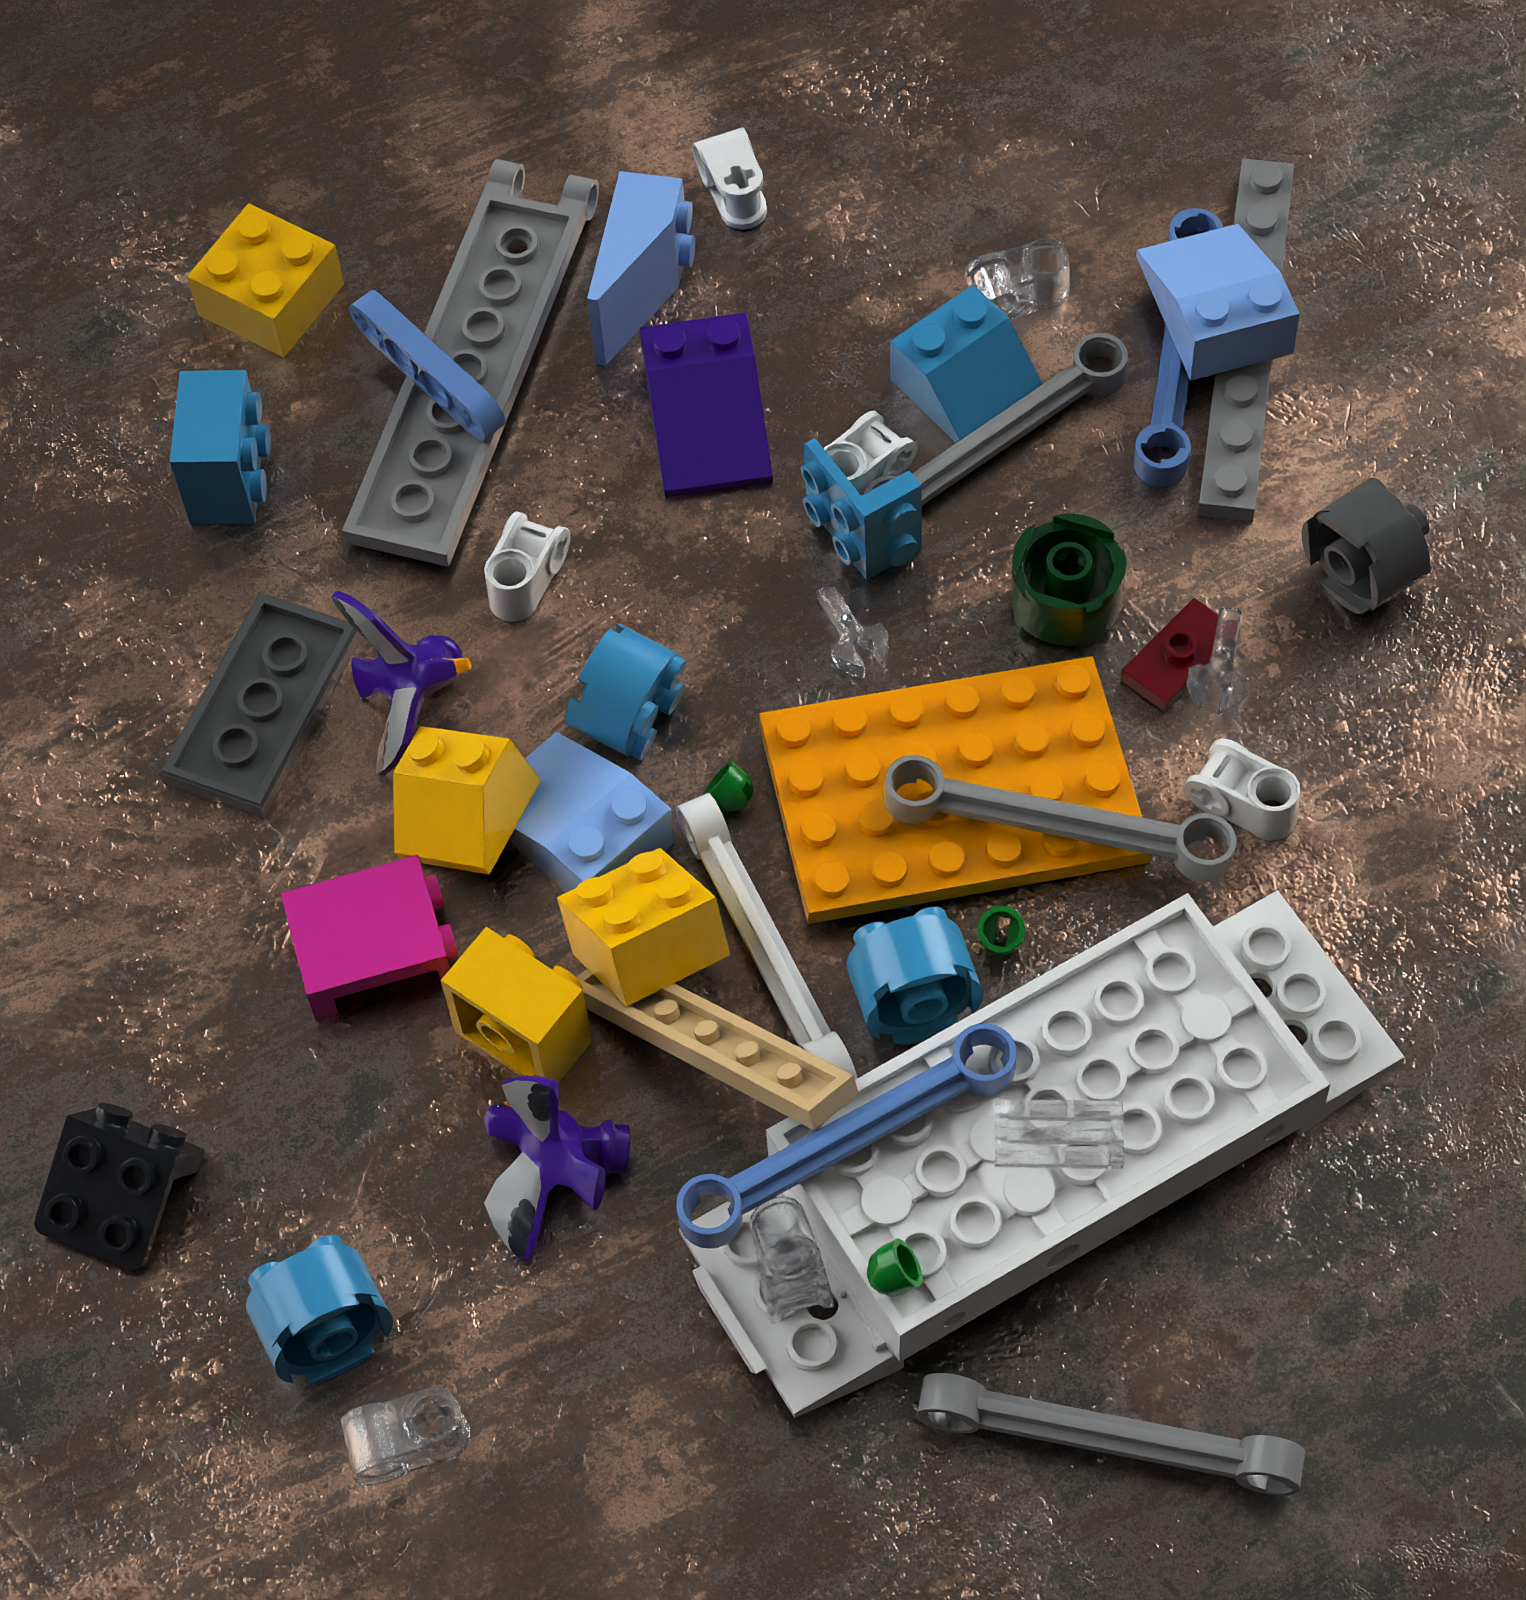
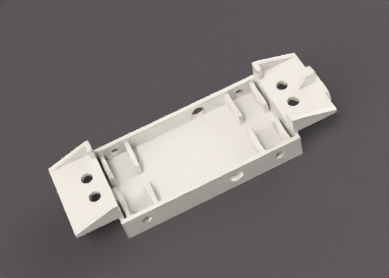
[679,890,1405,1418]

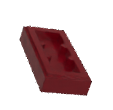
[1121,597,1238,712]

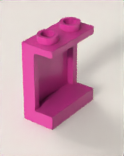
[280,855,459,1020]

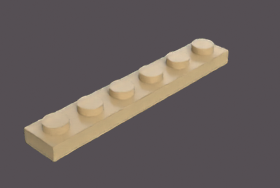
[576,969,859,1130]

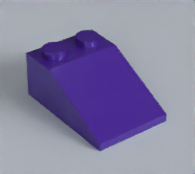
[639,312,773,498]

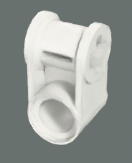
[693,127,767,230]
[824,410,917,496]
[484,511,570,622]
[1184,738,1300,841]

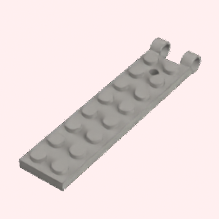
[342,159,599,567]

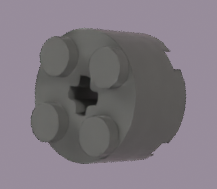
[1301,478,1431,614]

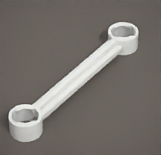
[675,793,857,1080]

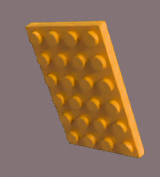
[759,656,1152,924]

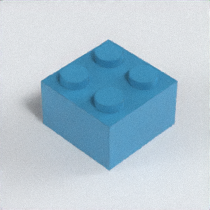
[170,370,271,525]

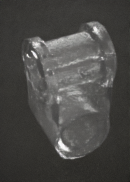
[964,238,1070,320]
[750,1196,833,1324]
[341,1387,470,1485]

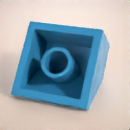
[890,285,1043,443]

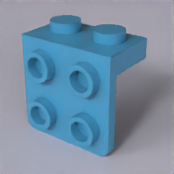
[800,439,922,580]

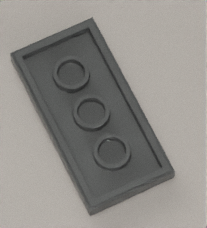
[159,592,362,819]

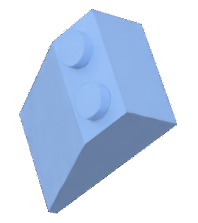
[587,171,696,366]
[1136,224,1300,381]
[508,732,675,893]

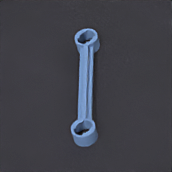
[1134,208,1222,487]
[676,1023,1017,1249]

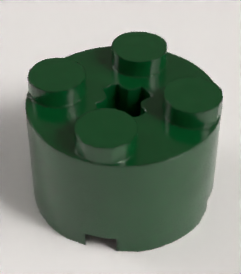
[1010,514,1127,648]

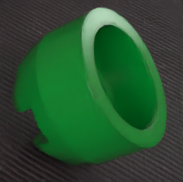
[703,761,754,812]
[977,906,1026,955]
[867,1239,923,1297]

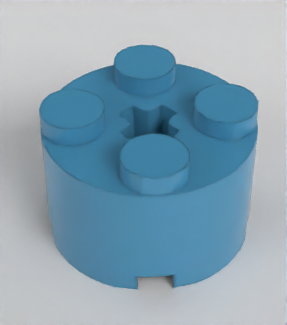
[565,623,687,760]
[846,907,983,1045]
[246,1235,393,1383]

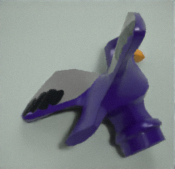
[331,591,471,776]
[484,1076,630,1262]

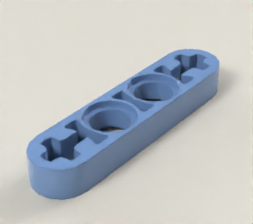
[349,290,506,441]

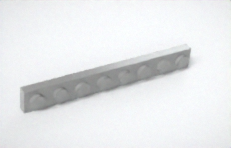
[1198,158,1294,522]

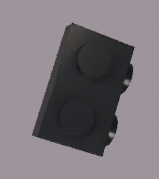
[34,1103,205,1270]

